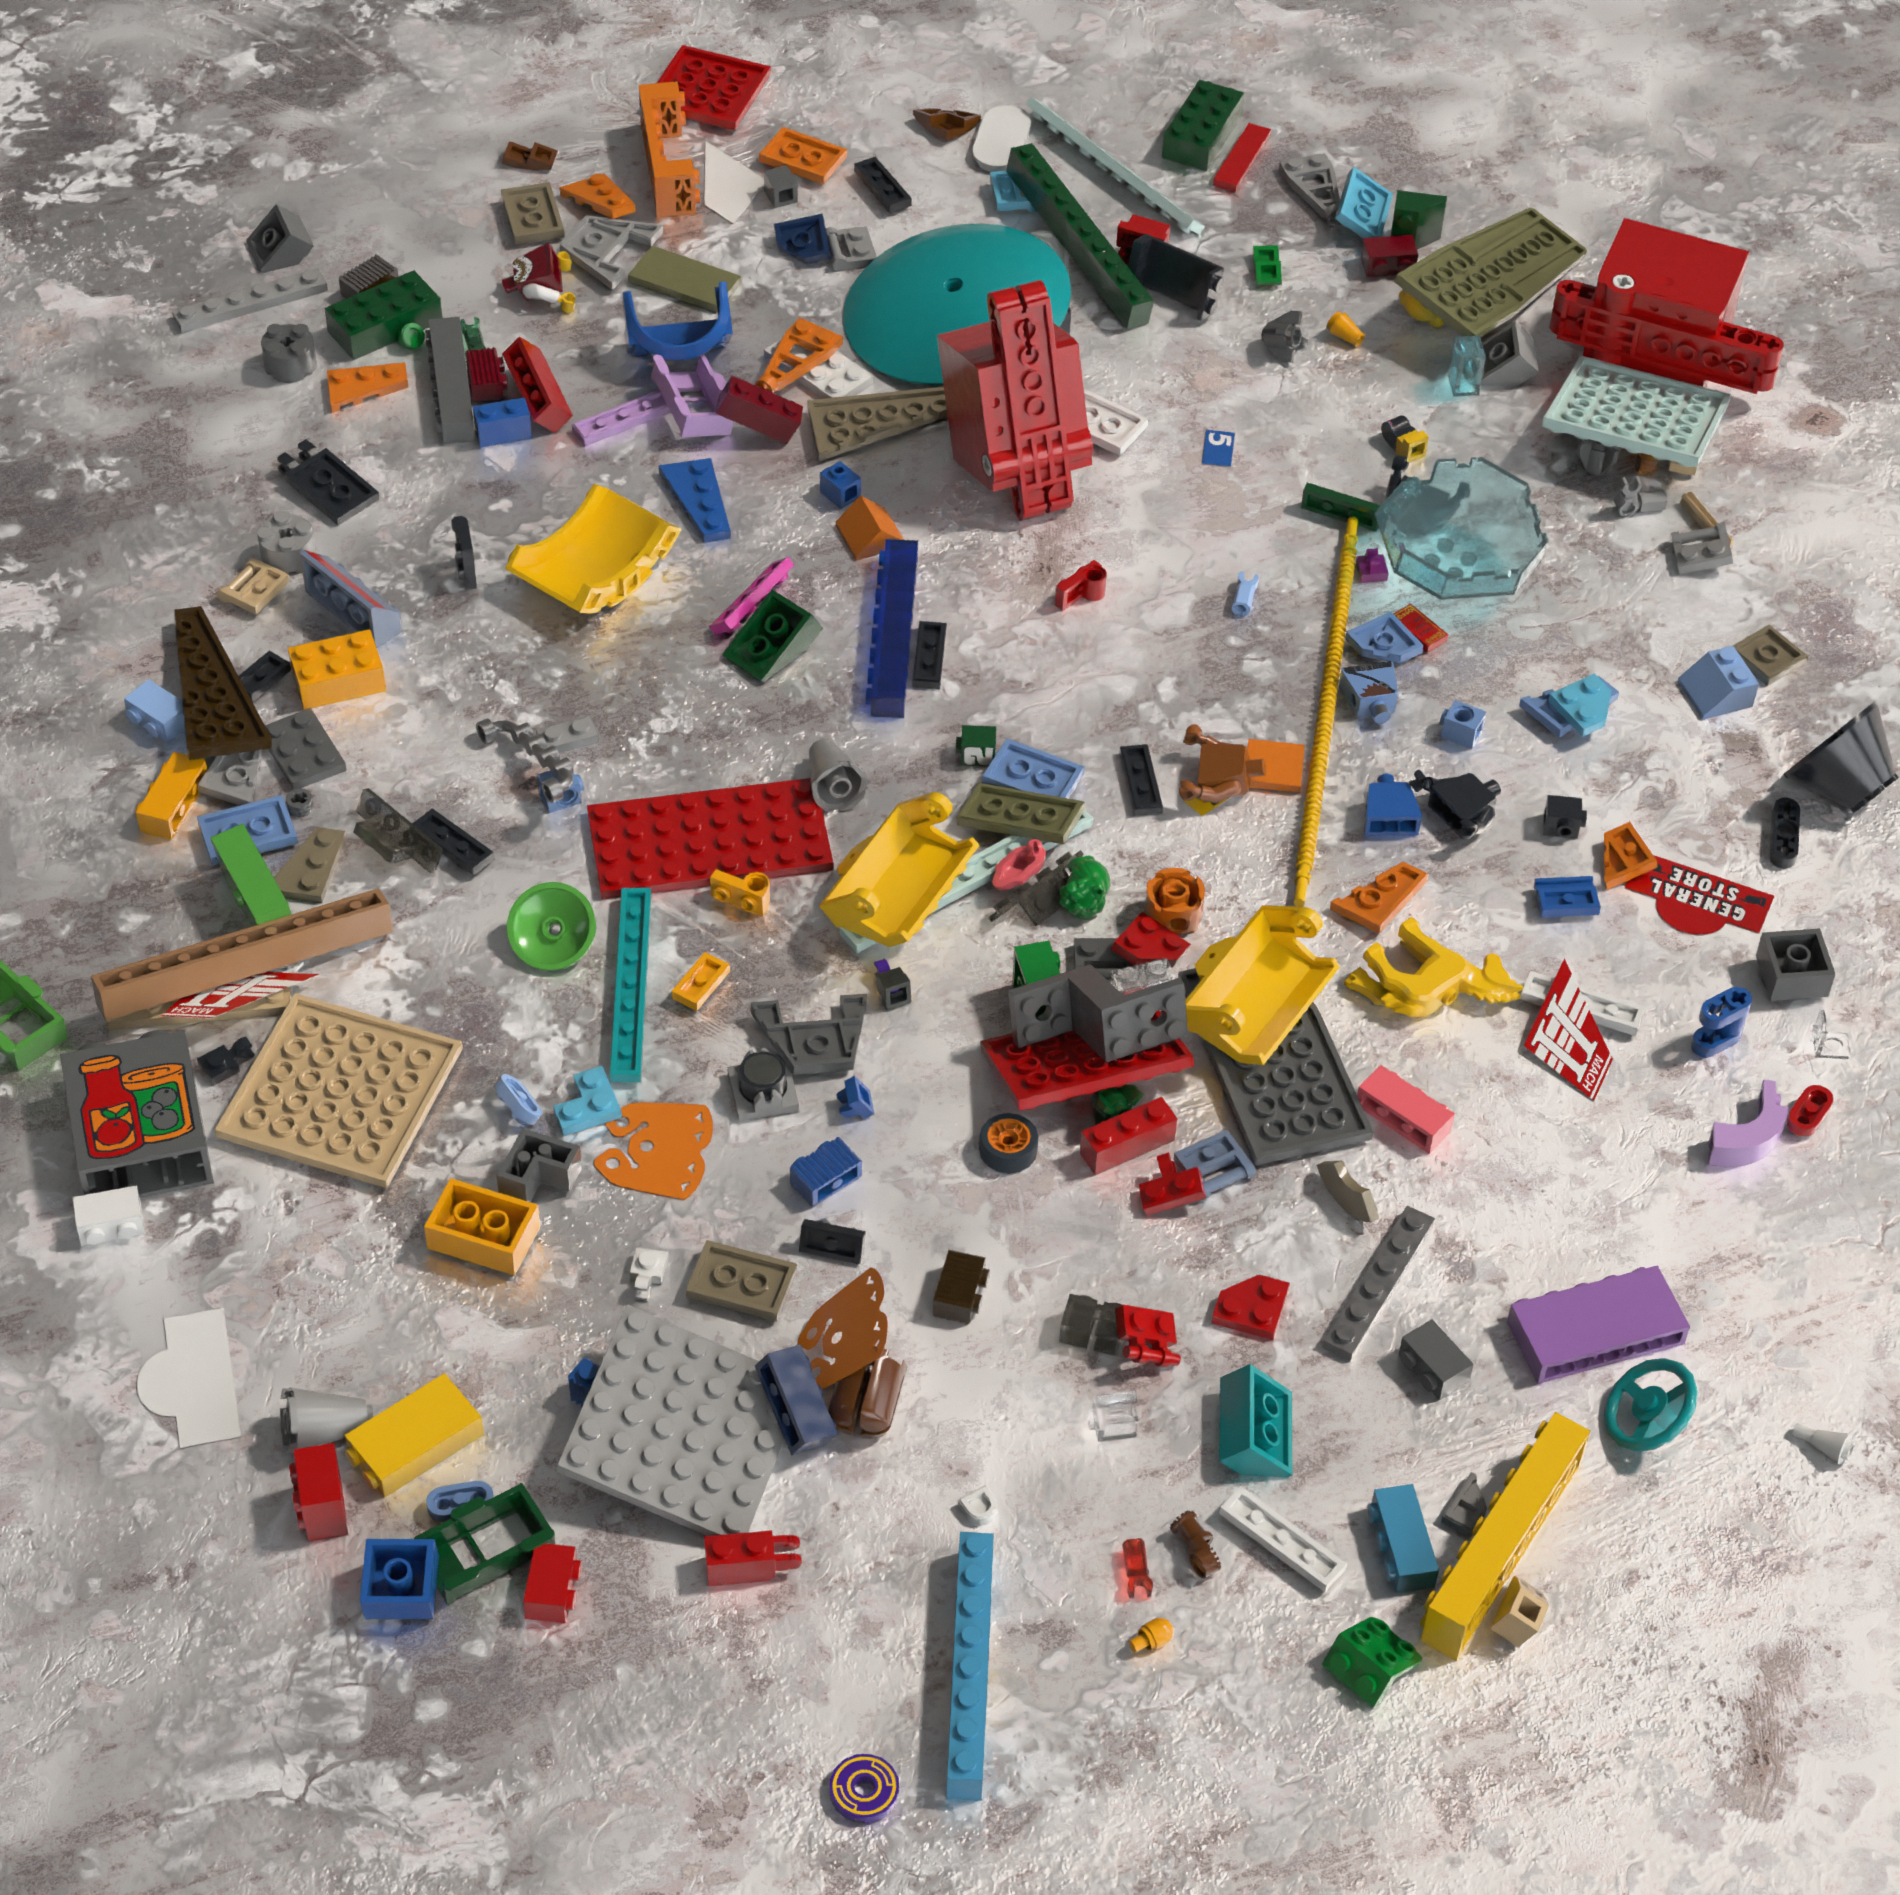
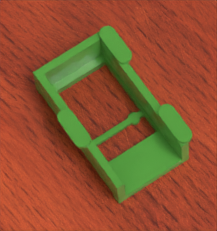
[0,960,68,1071]

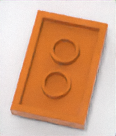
[759,127,847,184]

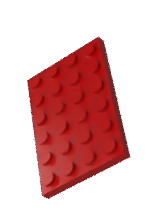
[980,1010,1194,1111]

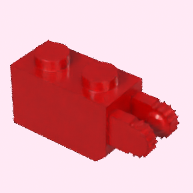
[704,1530,802,1587]

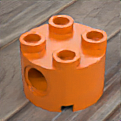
[1144,868,1205,935]

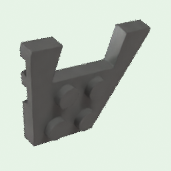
[750,994,868,1075]

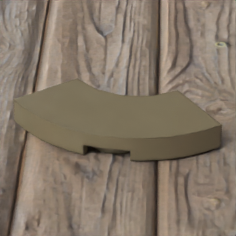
[1316,1160,1380,1223]

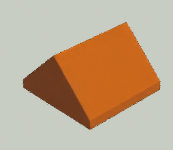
[835,495,906,561]

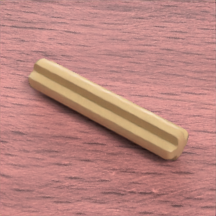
[1680,492,1734,548]

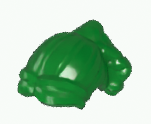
[1059,855,1111,920]

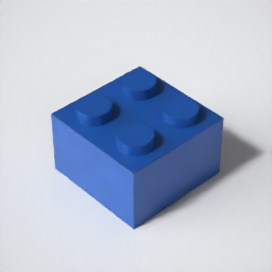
[360,1539,439,1619]

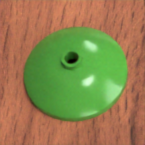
[507,882,596,971]

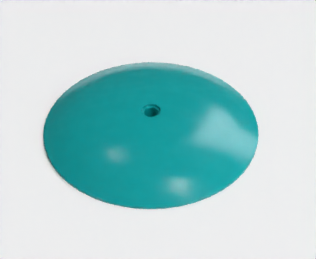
[843,223,1071,385]

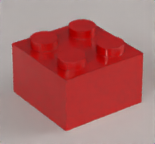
[289,1443,349,1542]

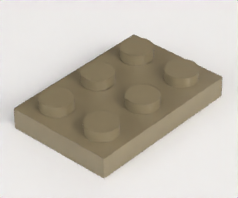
[501,182,565,245]
[685,1240,797,1321]

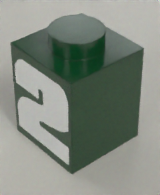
[955,725,996,766]

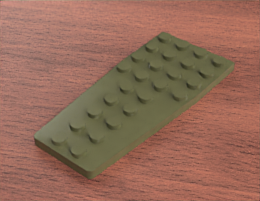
[1394,208,1587,343]

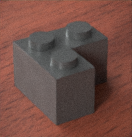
[496,1128,582,1202]

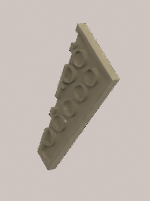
[807,387,948,461]

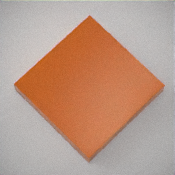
[1247,739,1305,793]

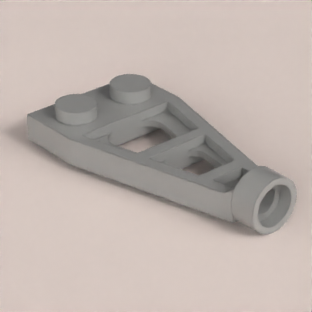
[1279,153,1341,226]

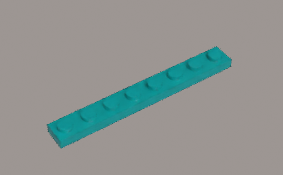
[610,888,652,1082]

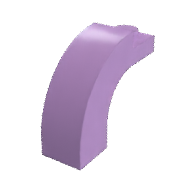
[1708,1079,1788,1167]

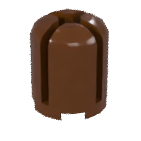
[828,1346,907,1439]

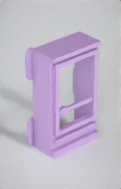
[651,355,734,438]

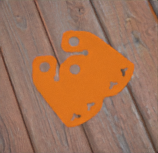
[594,1102,713,1200]
[798,1267,888,1389]

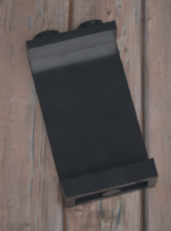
[1128,234,1224,321]

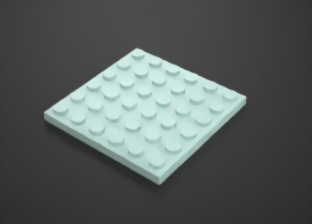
[1542,356,1731,467]

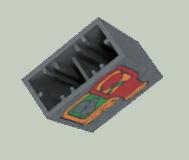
[60,1030,214,1198]

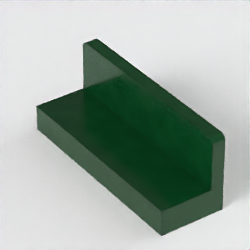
[1301,482,1387,532]

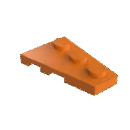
[559,173,636,219]
[327,362,408,413]
[1330,862,1428,934]

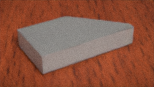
[1441,1472,1487,1538]

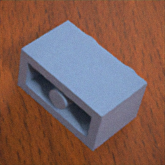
[124,679,185,744]

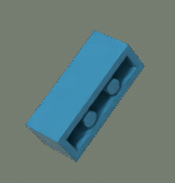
[1367,1484,1439,1593]

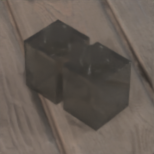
[1059,1294,1126,1357]

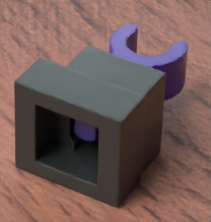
[874,958,912,1011]

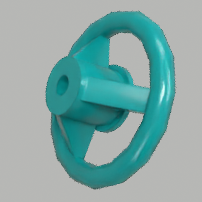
[1604,1358,1698,1452]

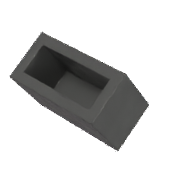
[1399,1319,1474,1400]

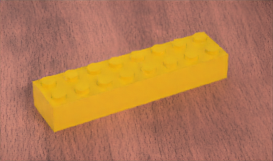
[1420,1412,1591,1661]

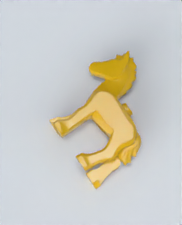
[1344,916,1523,1018]

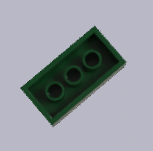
[1162,79,1244,171]
[324,270,443,360]

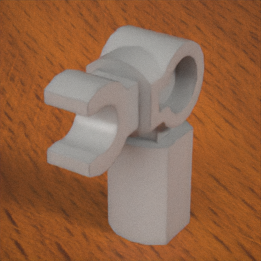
[1614,476,1668,517]

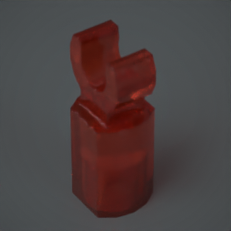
[1122,1538,1153,1599]

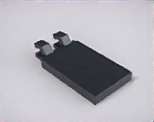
[277,439,379,526]

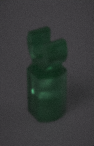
[460,317,486,351]

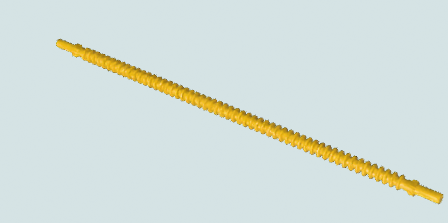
[1293,517,1358,907]

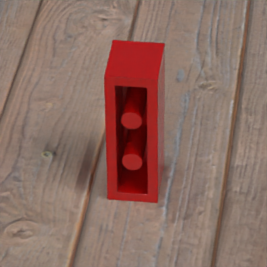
[1080,1097,1178,1175]

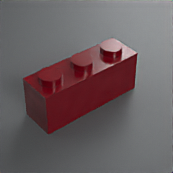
[716,375,803,444]

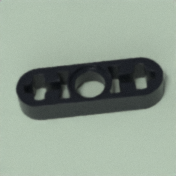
[1770,797,1800,869]

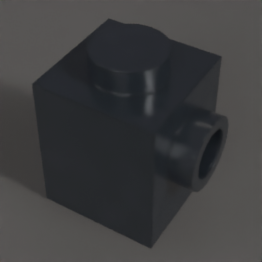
[1543,795,1587,839]

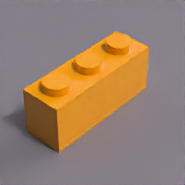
[135,752,207,840]

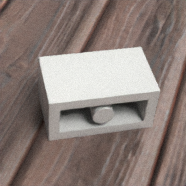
[73,1185,145,1246]

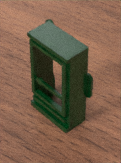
[414,1483,555,1606]

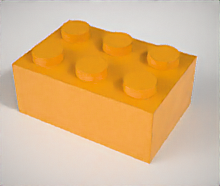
[288,629,386,710]
[424,1178,540,1276]

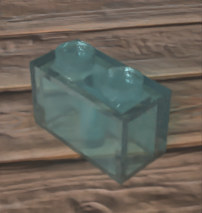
[1448,335,1486,397]

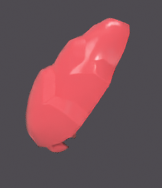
[992,839,1046,891]

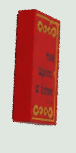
[1394,603,1449,653]

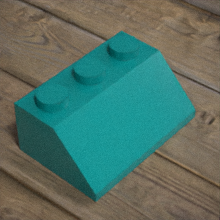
[1219,1364,1293,1478]

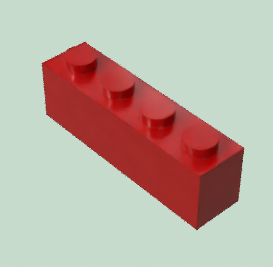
[502,336,573,433]

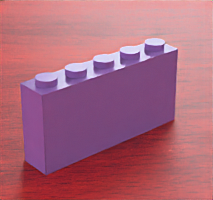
[1507,1265,1690,1384]

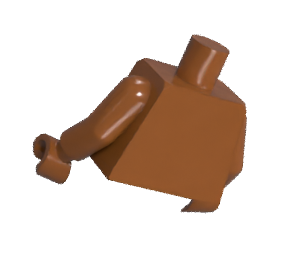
[1179,724,1266,803]

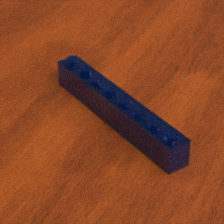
[865,539,918,718]

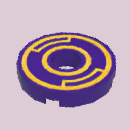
[830,1754,899,1823]

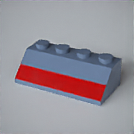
[300,550,402,648]

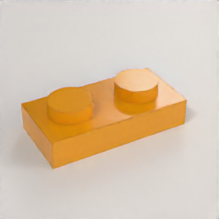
[671,952,730,1011]

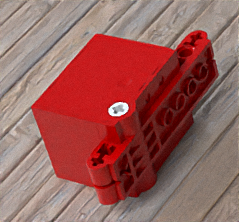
[1549,218,1784,394]
[937,280,1093,521]

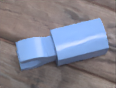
[1231,572,1259,616]

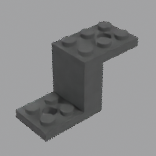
[1008,964,1188,1063]

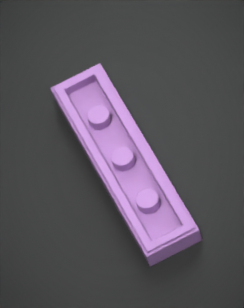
[572,390,671,446]

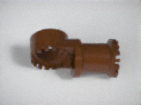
[1170,1510,1221,1579]

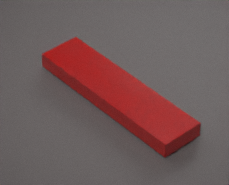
[1213,123,1271,192]

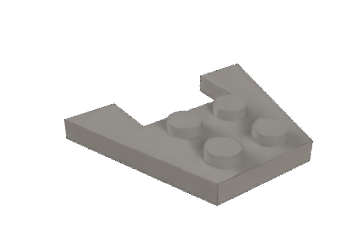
[560,216,664,290]

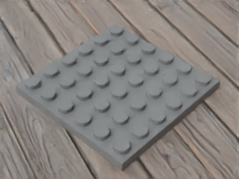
[555,1304,784,1536]

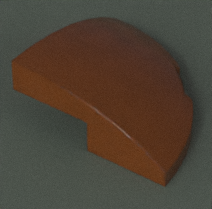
[913,108,981,141]

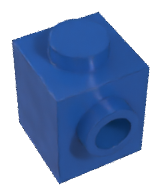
[820,461,861,509]

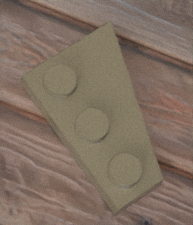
[274,827,347,903]

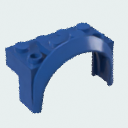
[622,282,733,360]

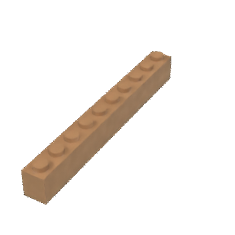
[91,888,393,1021]

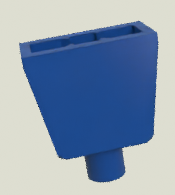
[1364,773,1422,836]

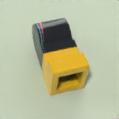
[1381,415,1429,463]

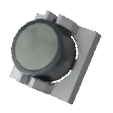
[727,1048,799,1121]

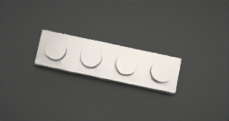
[1520,971,1646,1036]
[1219,1486,1347,1592]

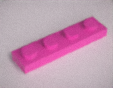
[709,557,794,635]

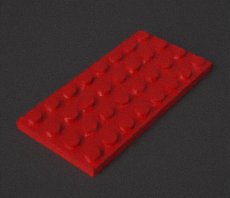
[587,778,834,899]

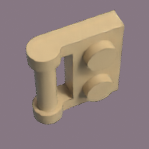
[216,558,290,615]

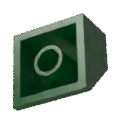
[1391,190,1447,250]

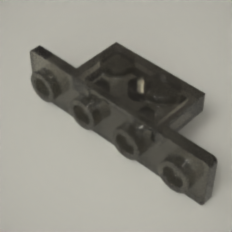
[353,788,443,873]
[988,850,1084,926]

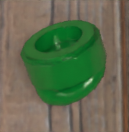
[397,323,425,350]

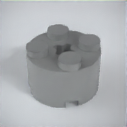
[257,511,316,574]

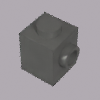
[764,165,799,208]

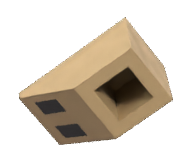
[1490,1575,1549,1647]

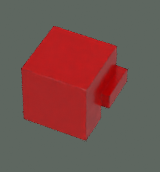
[1116,214,1170,266]

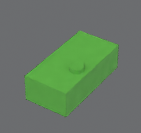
[210,823,292,927]

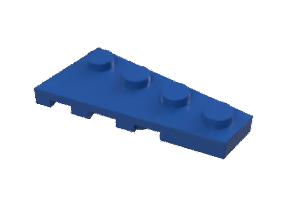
[658,458,731,542]

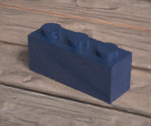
[755,1344,838,1456]

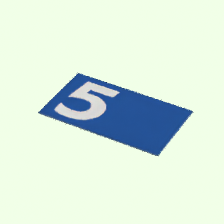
[1202,430,1235,467]

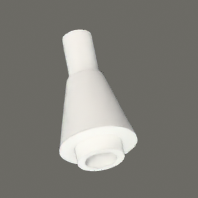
[1792,1423,1855,1464]

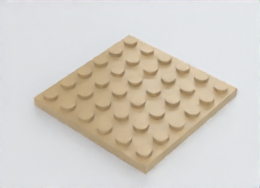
[214,993,463,1188]

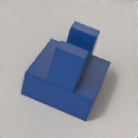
[836,1076,874,1119]

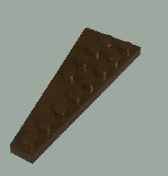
[174,606,272,760]

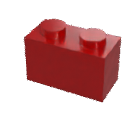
[523,1543,582,1623]

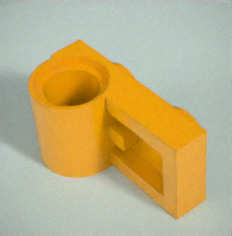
[710,869,770,916]

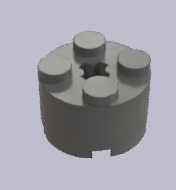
[261,324,317,383]

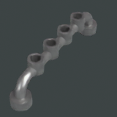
[476,718,574,803]

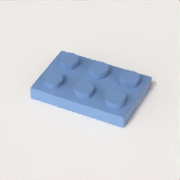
[982,738,1084,799]
[197,795,298,866]

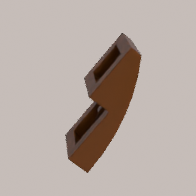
[501,141,558,170]

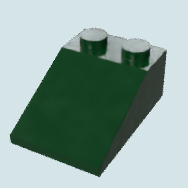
[722,589,823,683]

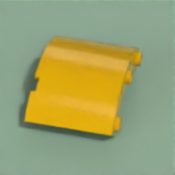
[505,483,681,614]

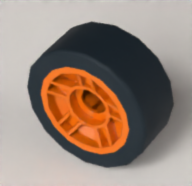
[979,1113,1039,1174]

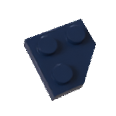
[774,213,831,264]

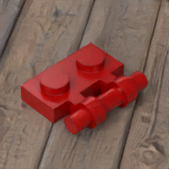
[1115,1304,1181,1368]

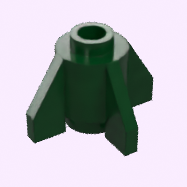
[1091,1084,1144,1125]

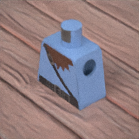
[1339,661,1398,724]

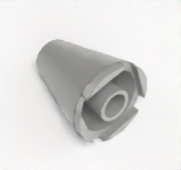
[809,739,868,812]
[280,1387,373,1454]

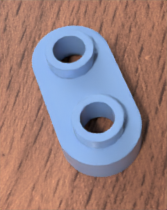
[494,1074,543,1125]

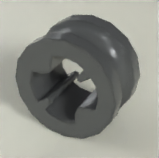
[286,788,313,817]

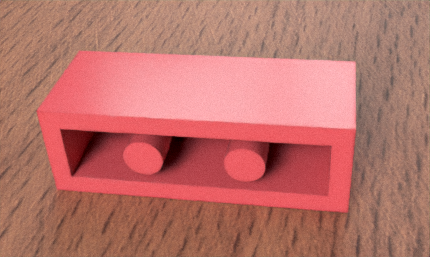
[1357,1065,1455,1154]

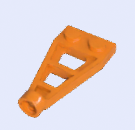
[755,318,843,393]

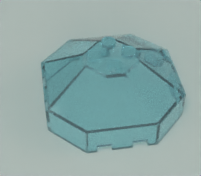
[1375,457,1549,600]

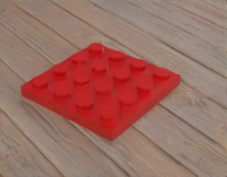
[657,45,771,131]

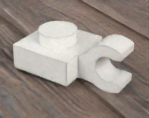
[630,1247,668,1301]

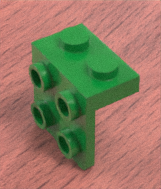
[1321,1617,1423,1708]

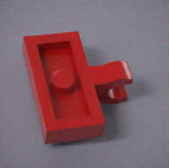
[1139,1152,1206,1216]

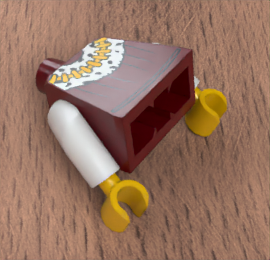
[502,242,575,313]

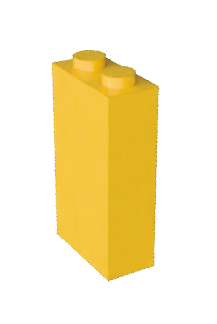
[344,1373,484,1498]

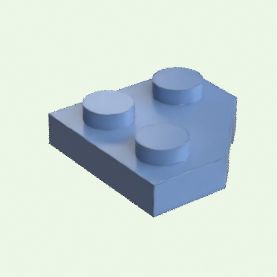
[1345,612,1424,663]

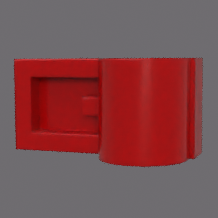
[1055,560,1107,611]

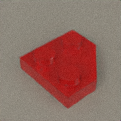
[1111,911,1191,967]
[1211,1274,1290,1340]

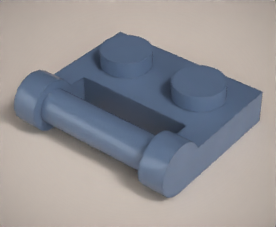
[1173,1130,1256,1200]

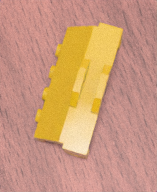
[819,792,980,947]
[1185,905,1340,1065]

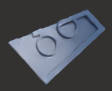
[1519,676,1619,738]

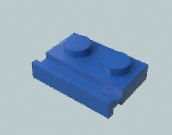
[1533,876,1601,918]

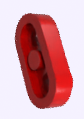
[1787,1085,1834,1137]

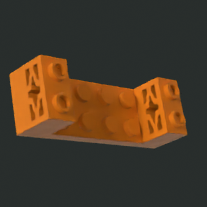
[638,82,700,218]

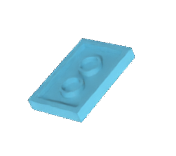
[1335,167,1393,239]

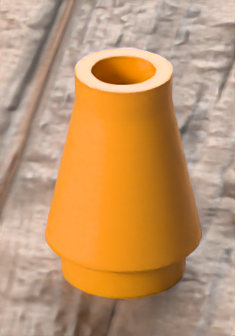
[1326,311,1365,347]

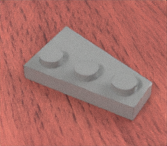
[198,750,262,806]

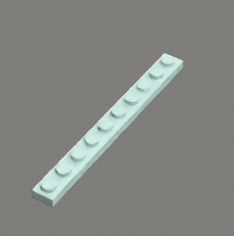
[1026,97,1205,235]
[840,810,1093,953]

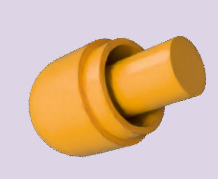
[1128,1617,1174,1653]

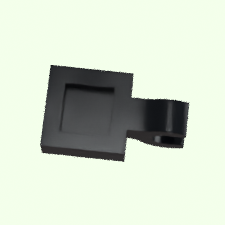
[197,1037,255,1086]

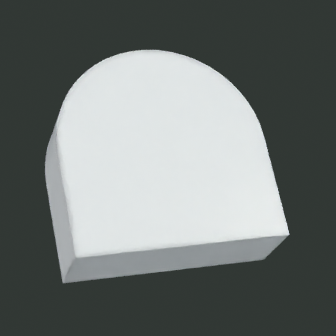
[958,1485,997,1525]

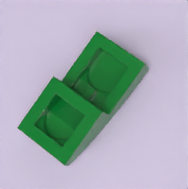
[1252,245,1282,285]

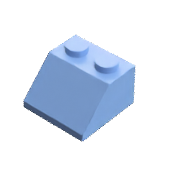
[1678,645,1759,720]

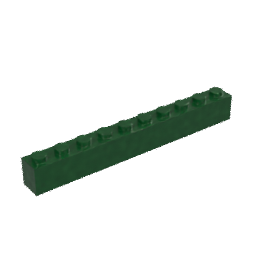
[1006,143,1154,329]

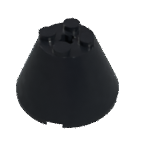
[1783,702,1899,814]

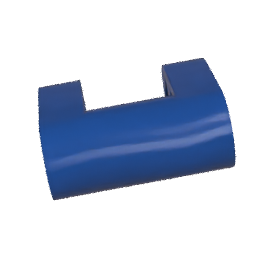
[1691,987,1752,1058]

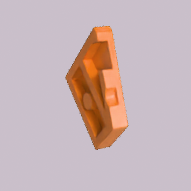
[1604,821,1658,890]

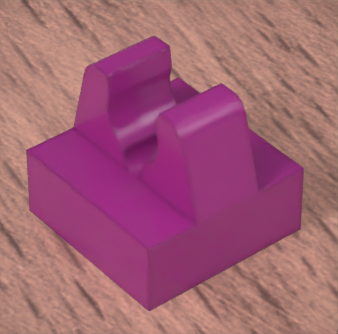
[1356,548,1389,583]

